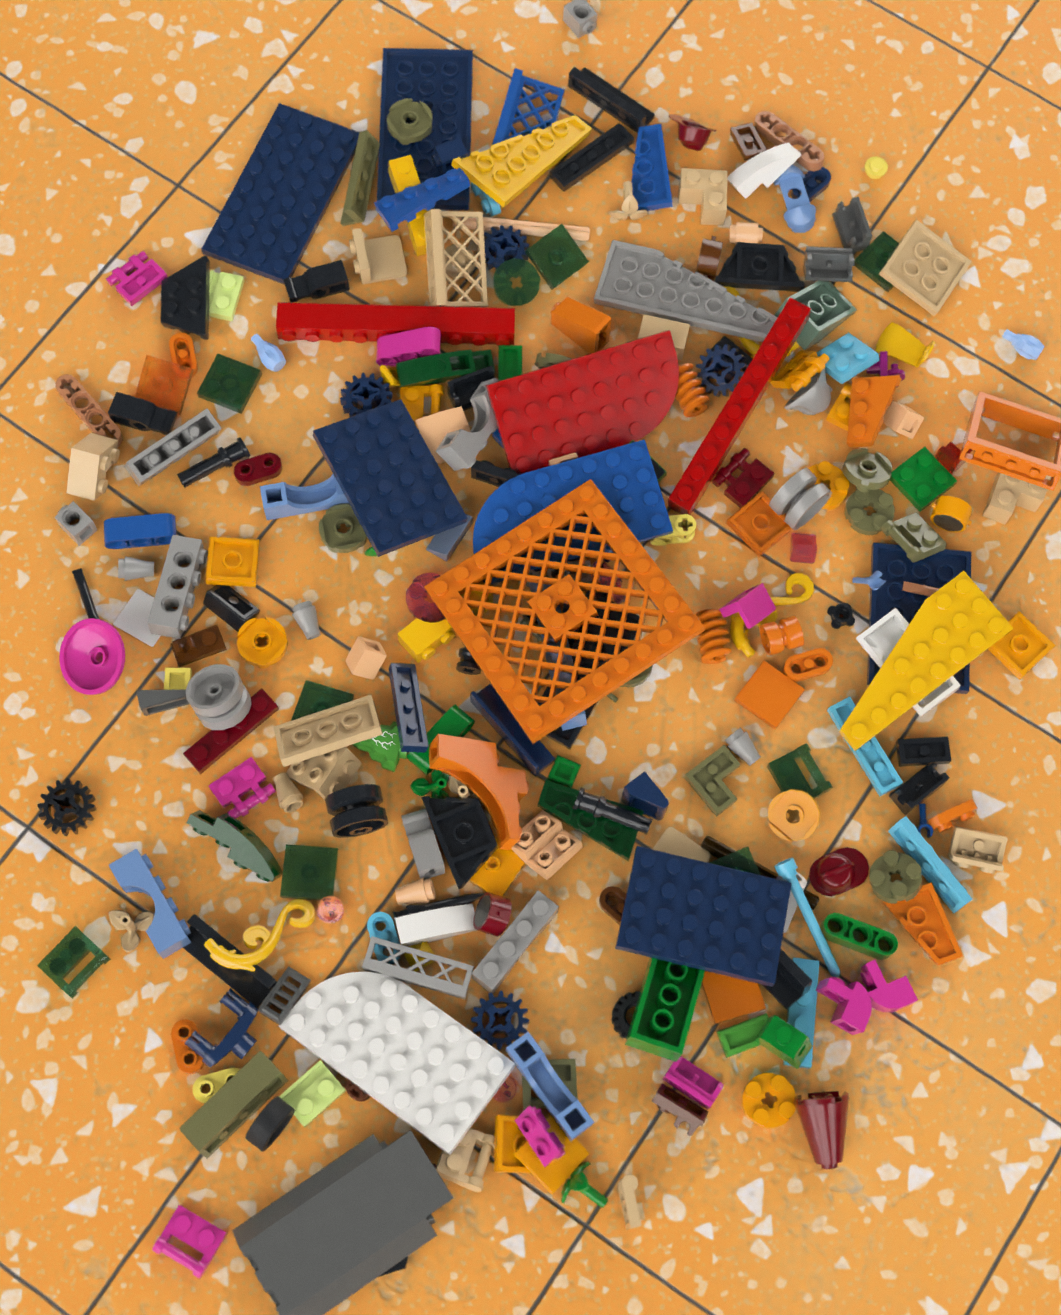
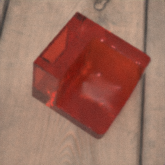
[935,442,973,475]

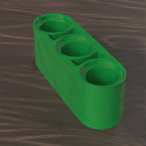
[407,704,475,775]
[820,913,898,960]

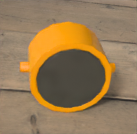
[930,496,972,533]

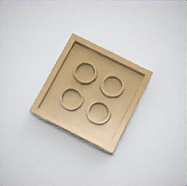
[879,220,972,316]

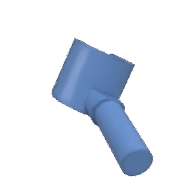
[852,571,886,590]

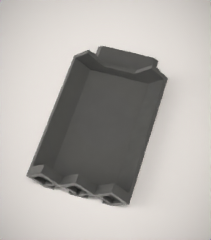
[232,1130,453,1315]

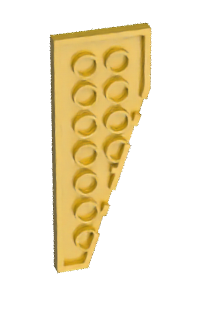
[839,571,1013,751]

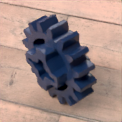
[484,225,529,275]
[696,344,748,397]
[340,373,393,418]
[471,991,529,1051]

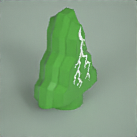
[352,722,409,772]

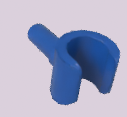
[917,803,933,838]

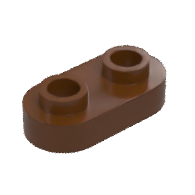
[599,886,626,925]

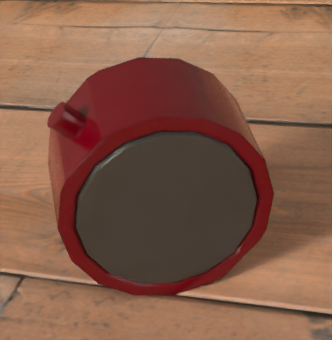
[473,892,512,937]

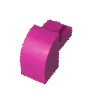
[860,960,918,1013]
[815,977,872,1035]

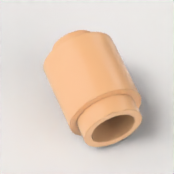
[729,222,763,245]

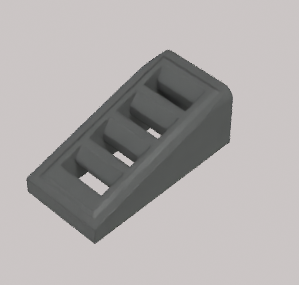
[136,689,189,716]
[258,966,311,1025]

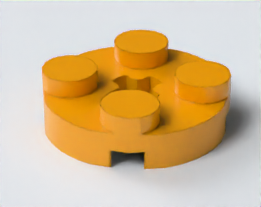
[808,461,850,511]
[237,617,288,669]
[768,789,821,841]
[741,1073,796,1129]

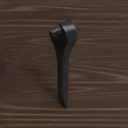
[72,568,100,619]
[393,893,484,922]

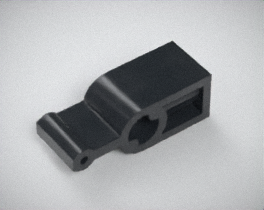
[283,260,350,303]
[108,392,178,435]

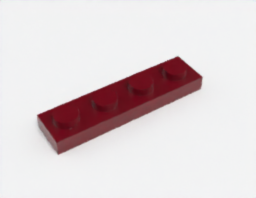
[183,688,279,774]

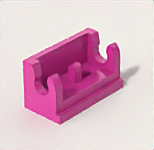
[662,1056,724,1110]

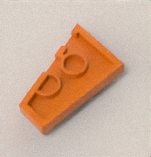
[847,375,902,448]
[882,882,963,967]

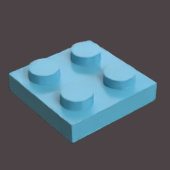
[817,333,880,384]

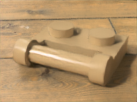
[435,1128,495,1192]
[618,1175,645,1230]

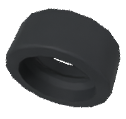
[245,1096,295,1152]

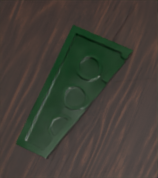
[538,780,644,862]

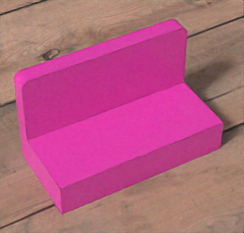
[719,583,776,629]

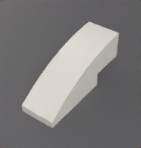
[727,143,801,199]
[395,904,476,946]

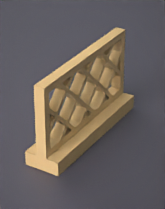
[424,209,488,307]

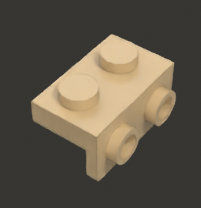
[948,826,1008,874]

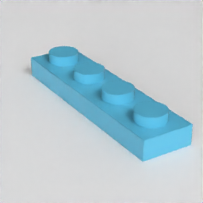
[827,697,903,797]
[888,816,972,914]
[783,957,820,1069]

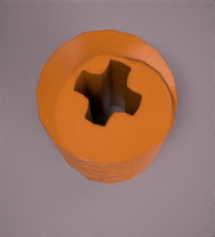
[675,363,710,418]
[695,609,732,664]

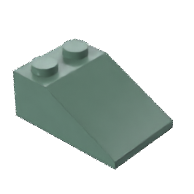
[774,281,857,350]

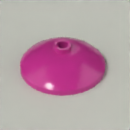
[59,618,125,695]

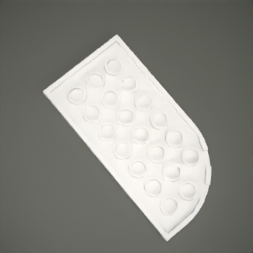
[279,972,516,1155]

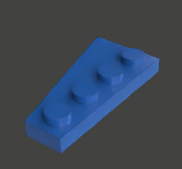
[632,124,673,211]
[374,168,470,232]

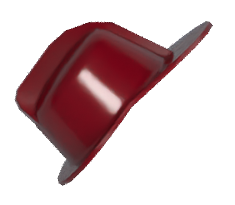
[668,114,716,151]
[809,847,869,896]

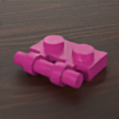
[106,251,168,306]
[208,757,276,819]

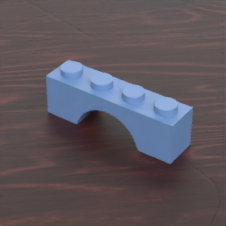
[260,474,350,520]
[109,849,191,959]
[506,1032,594,1142]

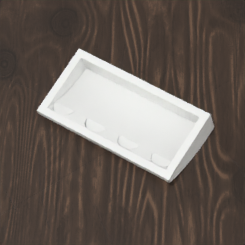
[856,608,961,717]

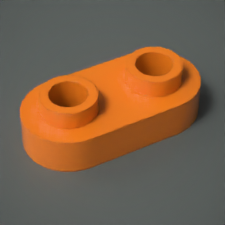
[169,333,198,379]
[783,648,833,682]
[927,799,978,833]
[171,1019,204,1074]

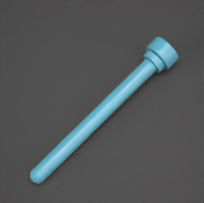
[774,857,840,977]

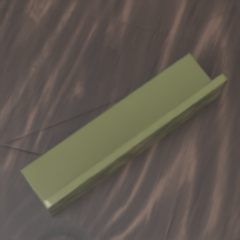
[341,130,380,226]
[180,1051,288,1159]

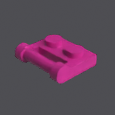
[152,1205,227,1279]

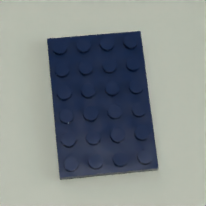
[313,399,468,557]
[867,543,971,694]
[615,846,792,987]

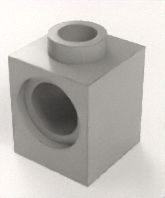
[563,0,597,38]
[55,501,98,546]

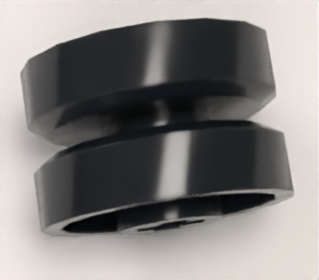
[325,784,388,838]

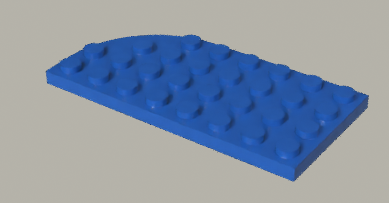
[473,440,673,584]

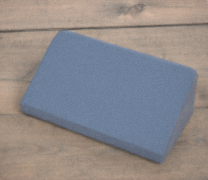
[426,514,473,562]

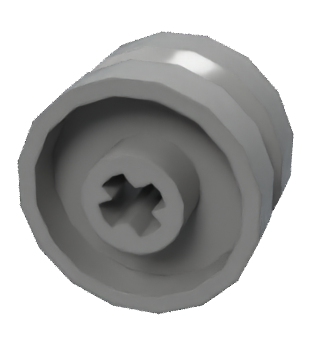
[769,468,832,531]
[186,664,252,730]

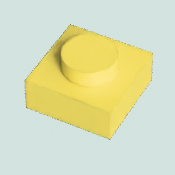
[164,668,192,690]

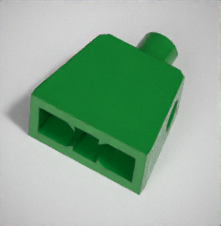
[754,1015,812,1069]

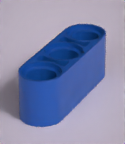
[104,513,176,549]

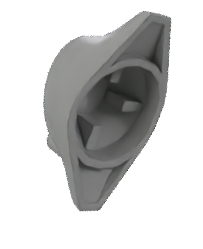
[784,368,833,416]

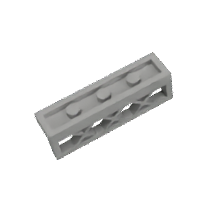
[362,936,474,1000]

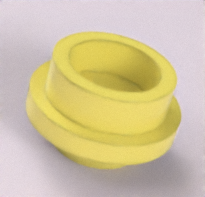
[865,156,888,179]

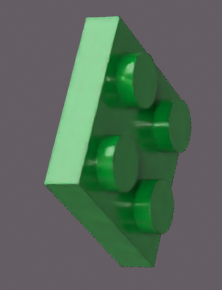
[890,447,957,512]

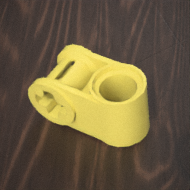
[650,514,696,546]

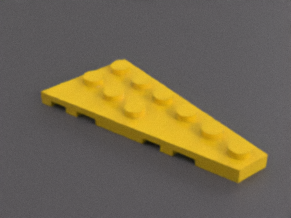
[451,115,592,208]

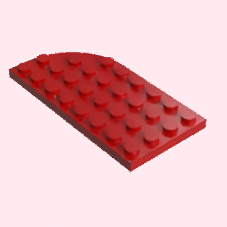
[486,330,679,475]

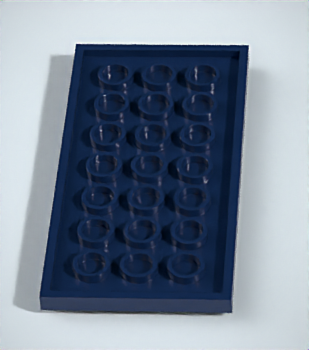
[377,48,473,210]
[201,103,359,284]

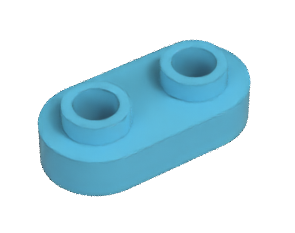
[471,183,501,217]
[367,912,401,965]

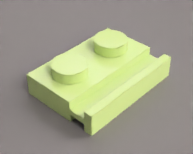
[209,270,245,321]
[279,1060,346,1128]

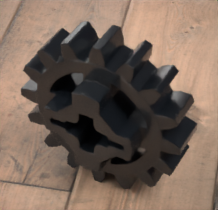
[37,778,97,836]

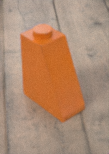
[551,297,612,354]

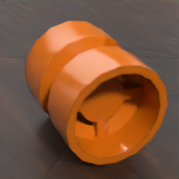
[759,615,804,656]

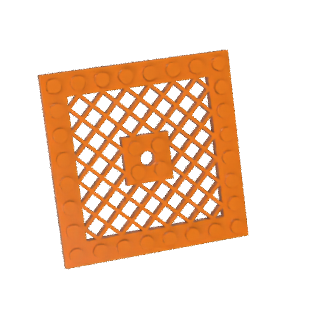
[424,479,705,744]

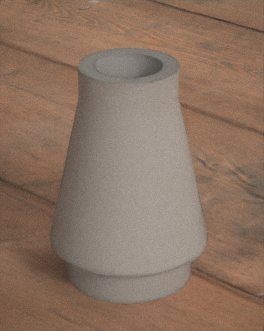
[118,556,154,581]
[292,601,321,640]
[725,727,761,766]

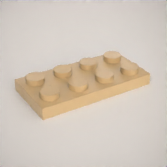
[274,695,383,767]

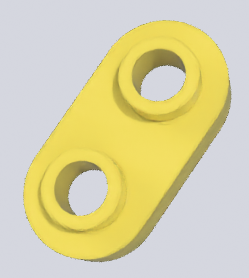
[192,1068,240,1104]

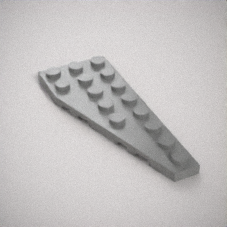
[594,240,778,342]

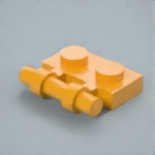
[771,350,830,391]

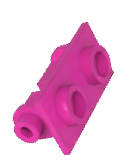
[515,1105,565,1167]

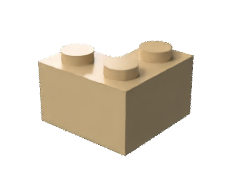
[678,168,728,226]
[66,433,120,501]
[982,472,1048,525]

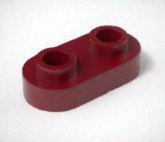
[234,453,282,486]

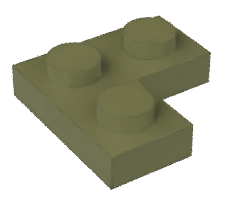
[684,745,741,817]

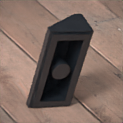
[203,585,260,632]

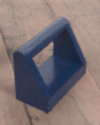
[621,771,669,821]

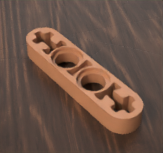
[754,111,824,171]
[55,374,123,447]

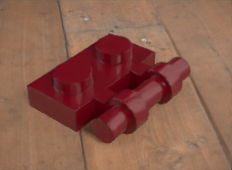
[712,448,775,508]

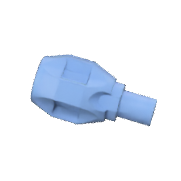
[1002,329,1045,360]
[251,334,286,372]

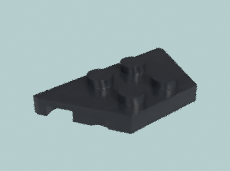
[714,242,805,292]
[160,256,210,340]
[421,796,498,889]

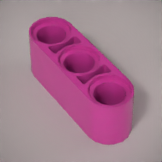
[376,327,441,366]

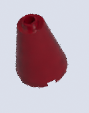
[794,1091,849,1169]

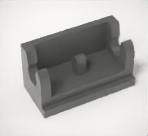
[832,197,872,252]
[803,246,854,282]

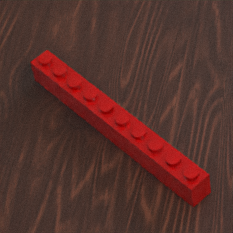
[668,297,811,515]
[276,302,515,346]

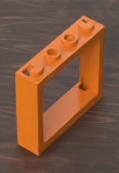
[959,391,1061,491]

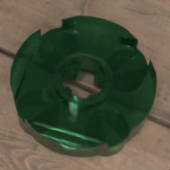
[493,258,540,306]

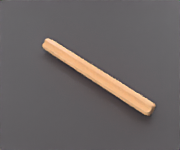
[453,217,590,241]

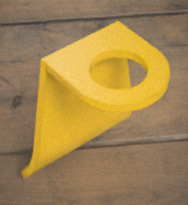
[876,322,935,368]

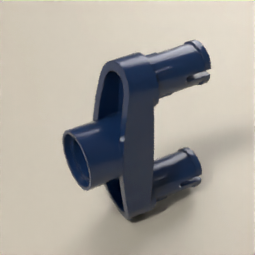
[184,988,259,1068]

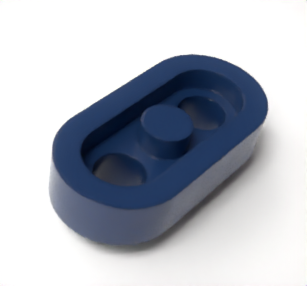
[791,167,831,202]

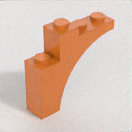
[429,734,529,850]

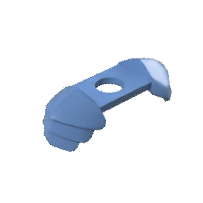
[773,165,816,233]

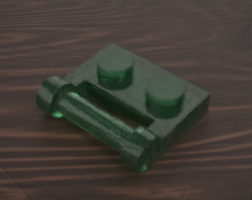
[767,743,833,799]
[37,926,110,999]

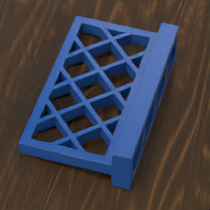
[492,68,565,145]

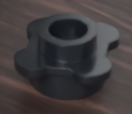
[827,603,855,629]

